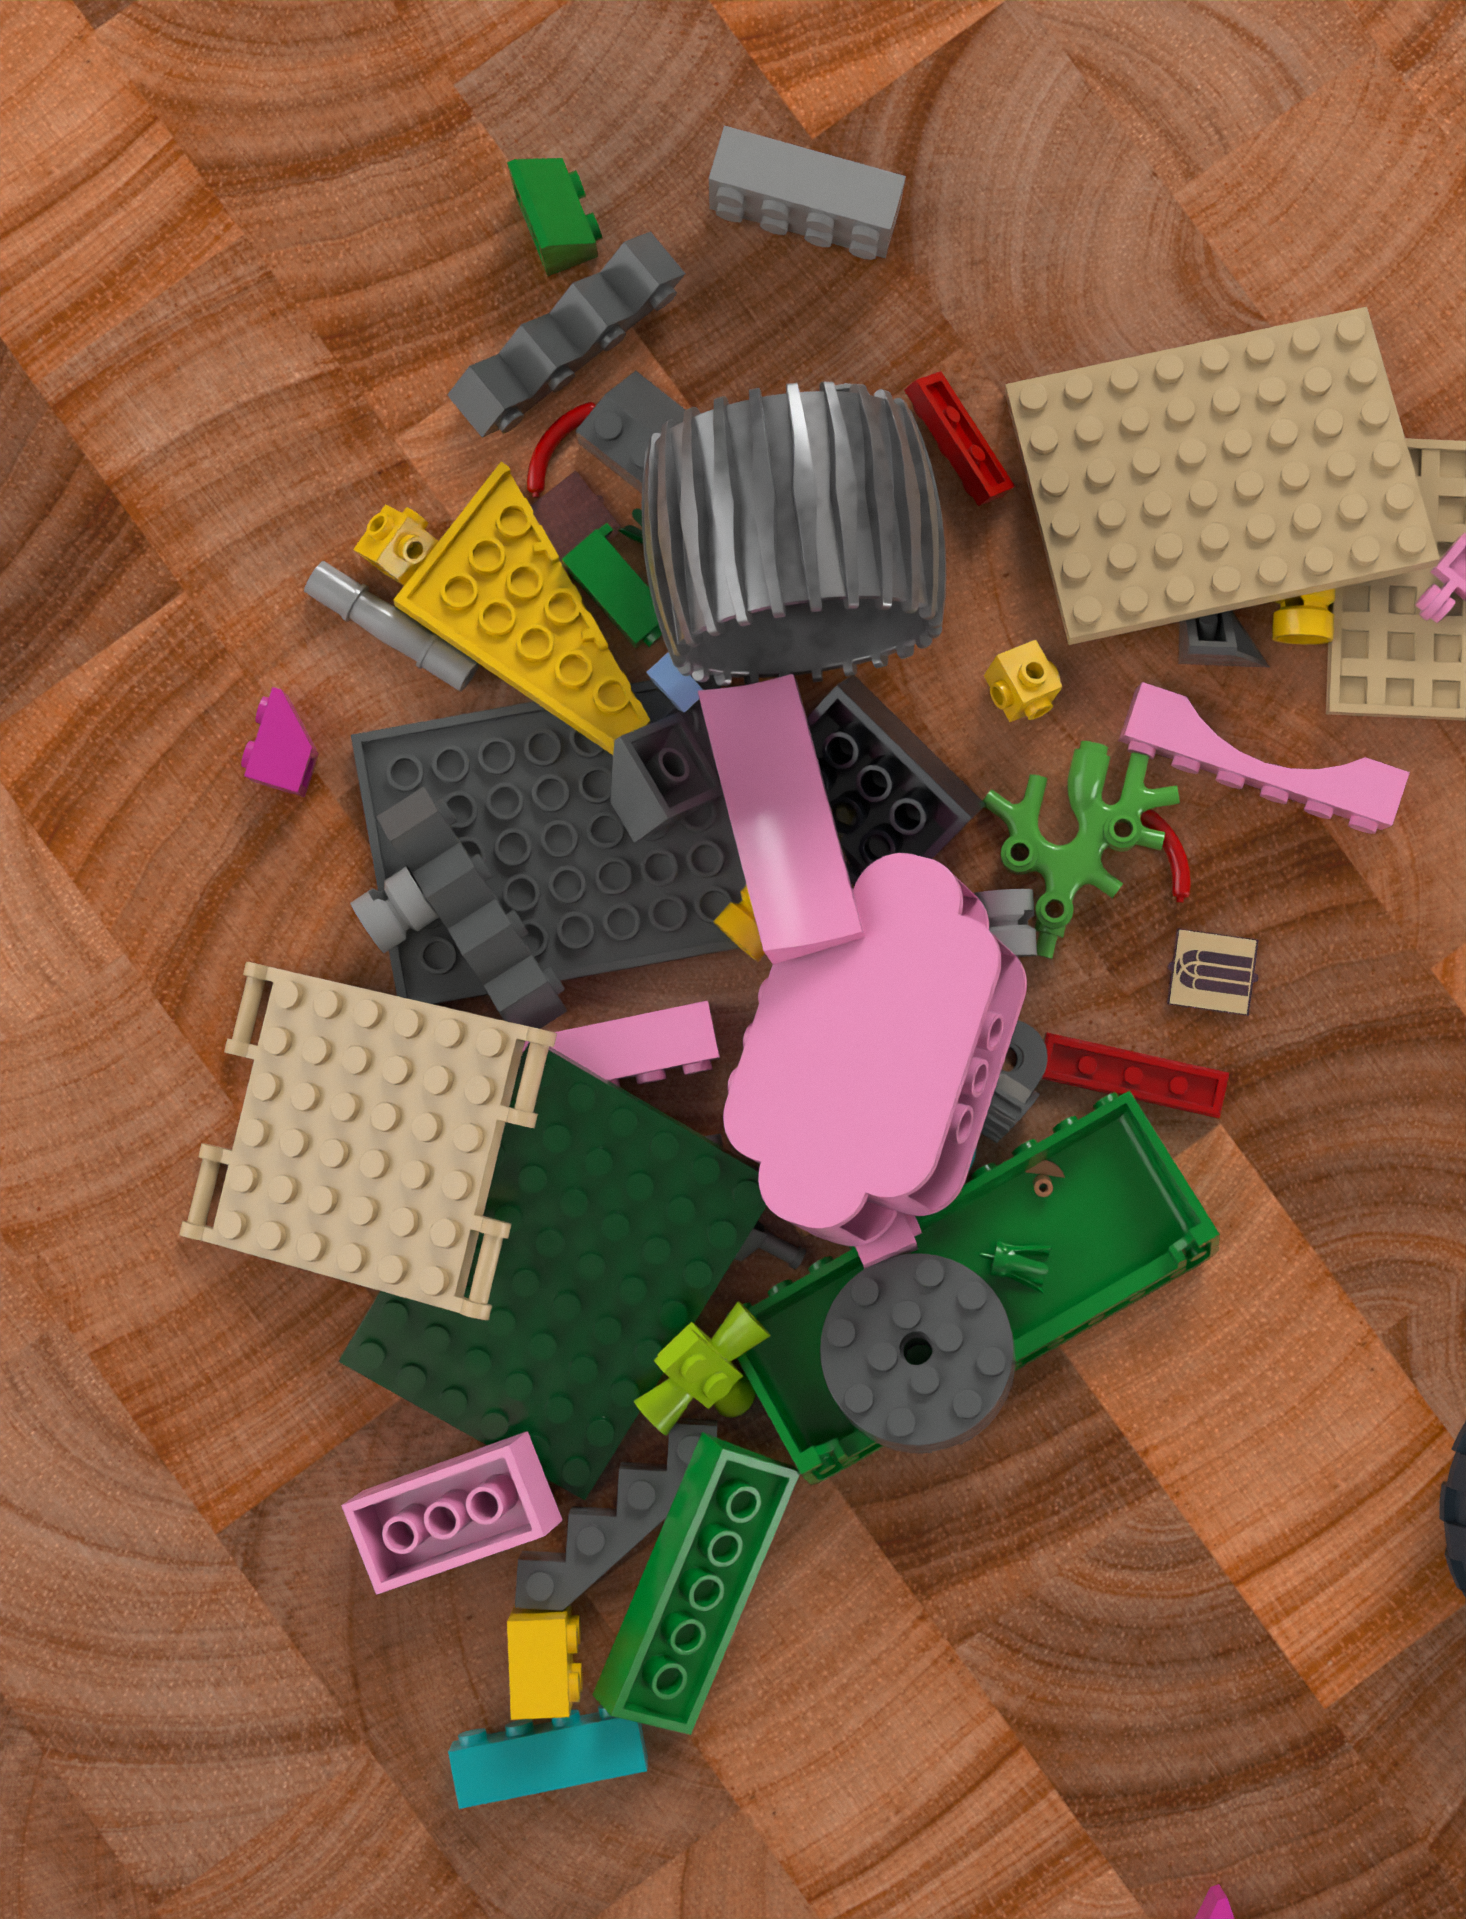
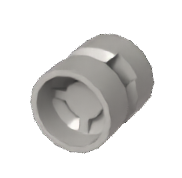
[351,867,439,953]
[974,889,1037,958]

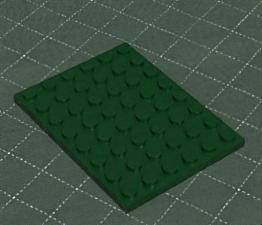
[338,1042,767,1500]

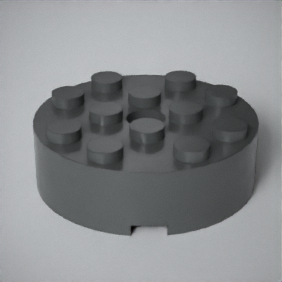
[820,1253,1016,1454]

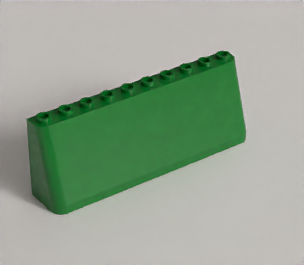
[719,1090,1220,1485]

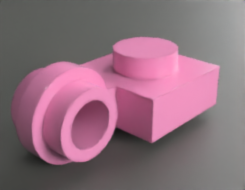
[1415,533,1466,623]

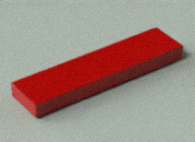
[1041,1032,1229,1118]

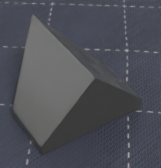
[1178,610,1270,668]

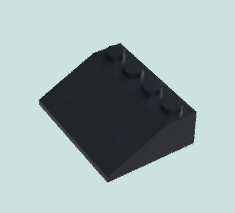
[807,675,986,886]

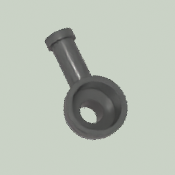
[734,1221,806,1270]

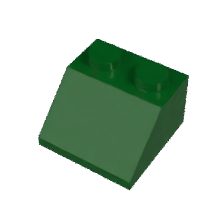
[507,158,603,277]

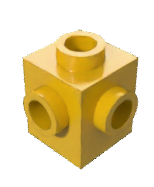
[353,504,439,585]
[983,640,1063,722]

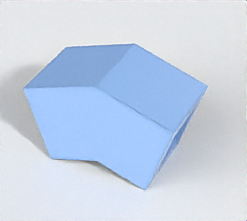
[647,653,703,712]

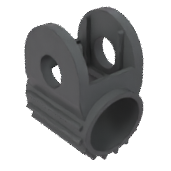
[981,1021,1047,1143]

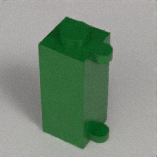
[562,523,663,649]

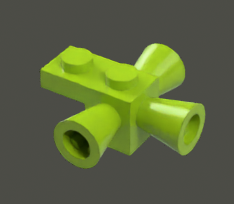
[634,1301,771,1436]

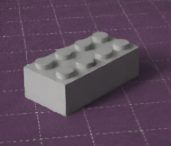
[709,125,906,260]

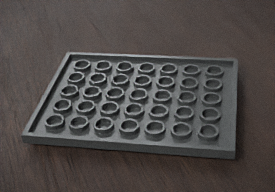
[351,674,746,1005]

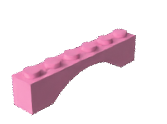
[1118,682,1410,834]

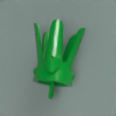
[979,1239,1053,1294]

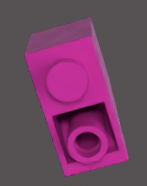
[241,687,319,798]

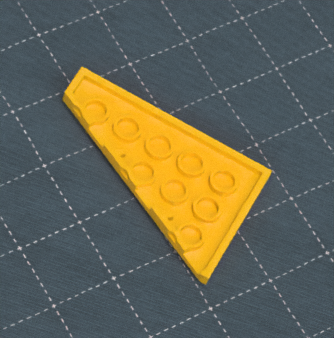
[393,462,650,755]

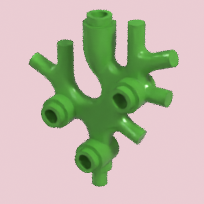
[983,741,1180,959]

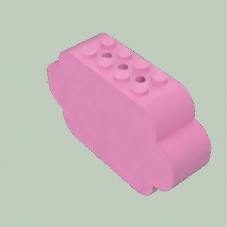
[723,853,1027,1246]

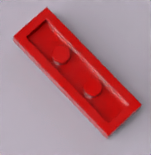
[904,371,1016,507]

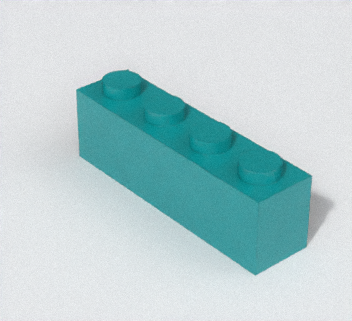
[448,1705,648,1809]

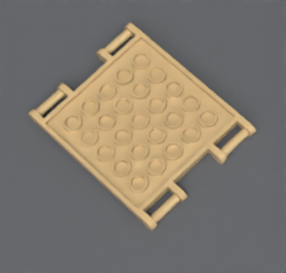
[179,961,557,1320]

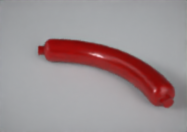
[527,402,596,498]
[1140,809,1191,903]

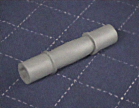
[304,561,480,692]

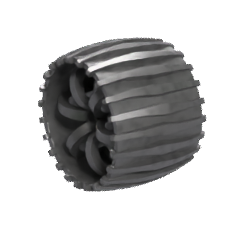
[642,382,946,686]

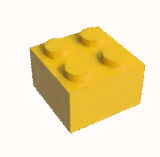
[507,1604,583,1720]

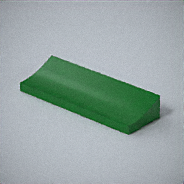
[592,1432,800,1735]

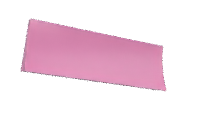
[698,674,865,964]

